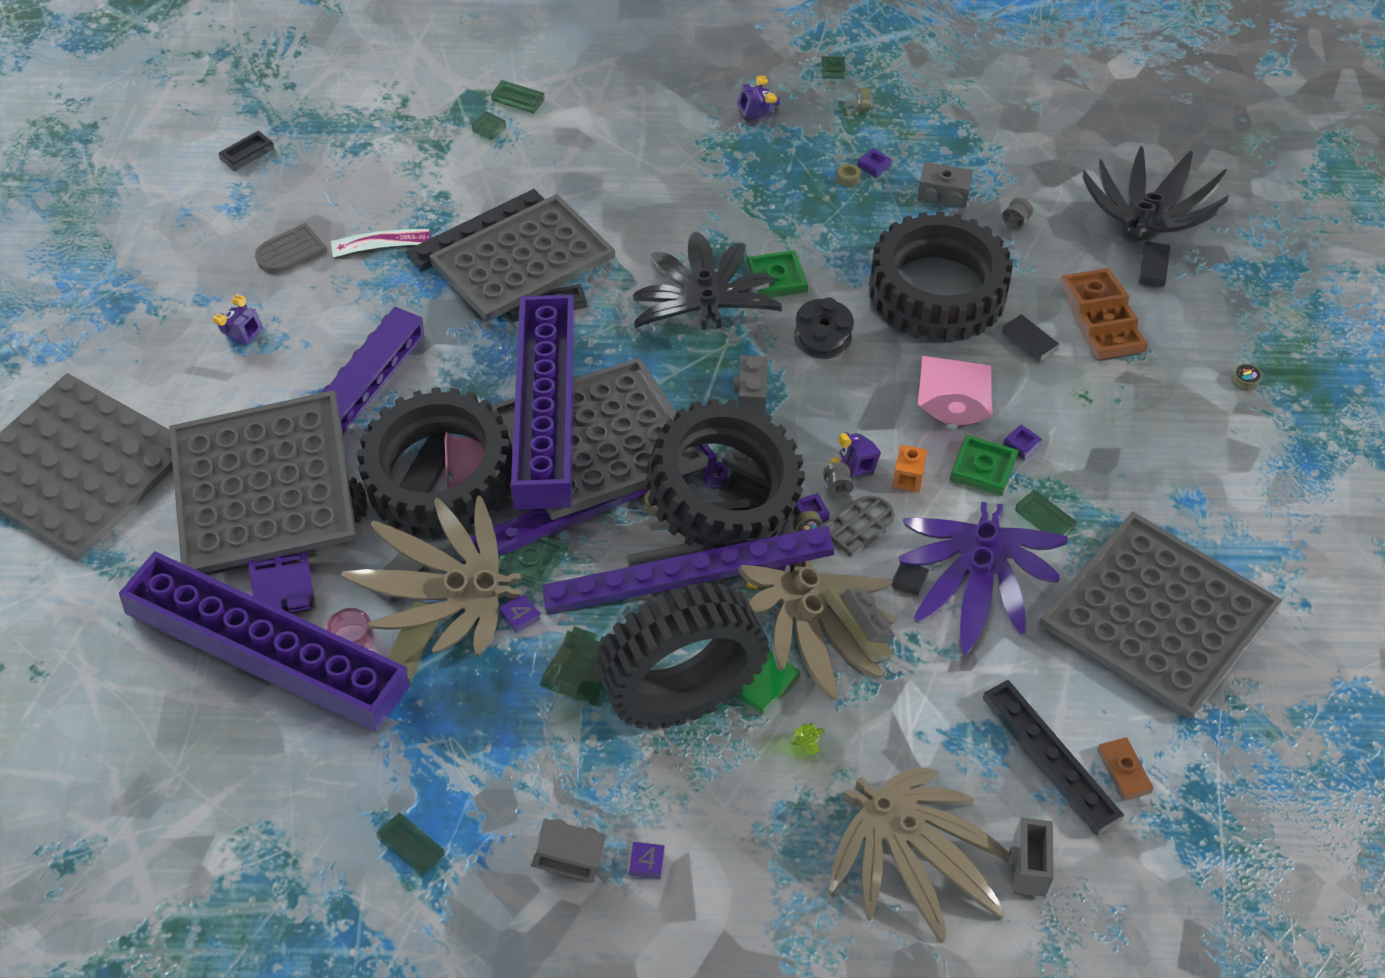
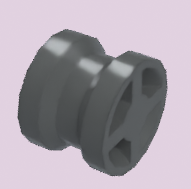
[1002,197,1034,229]
[823,462,854,497]

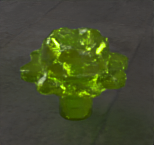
[790,722,825,755]

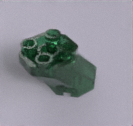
[539,626,606,707]

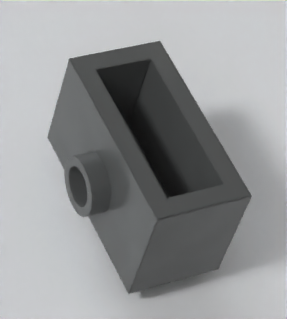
[917,162,973,208]
[733,355,767,416]
[1008,817,1054,897]
[531,818,606,882]

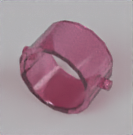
[327,608,374,650]

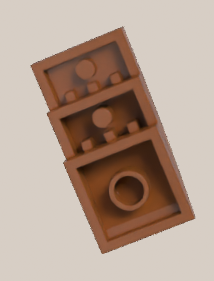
[1060,268,1148,360]

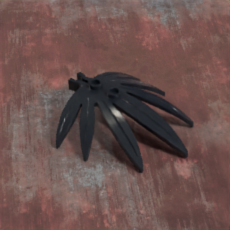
[1083,146,1229,237]
[633,232,782,330]

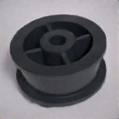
[794,297,854,359]

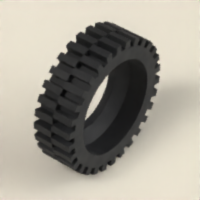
[595,583,770,729]

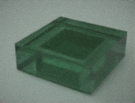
[821,56,846,79]
[472,111,506,140]

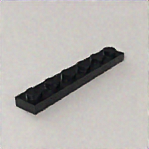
[407,189,545,272]
[983,680,1124,836]

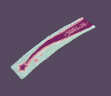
[331,229,431,258]

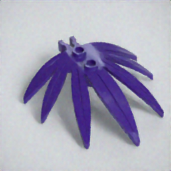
[899,502,1068,655]

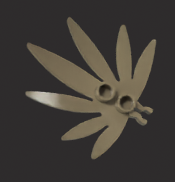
[341,496,520,656]
[738,560,897,701]
[828,768,1009,943]

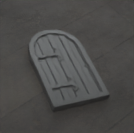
[255,223,327,272]

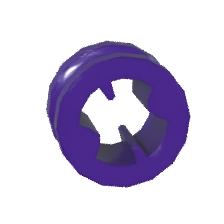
[703,461,728,489]

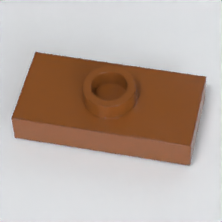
[1097,737,1153,801]

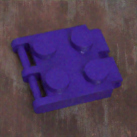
[248,551,315,613]

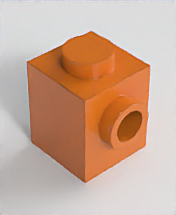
[892,445,928,492]

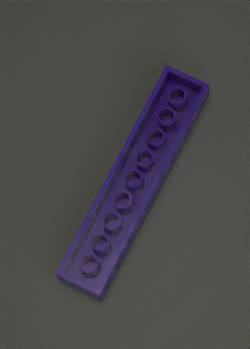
[511,295,575,510]
[118,551,409,733]

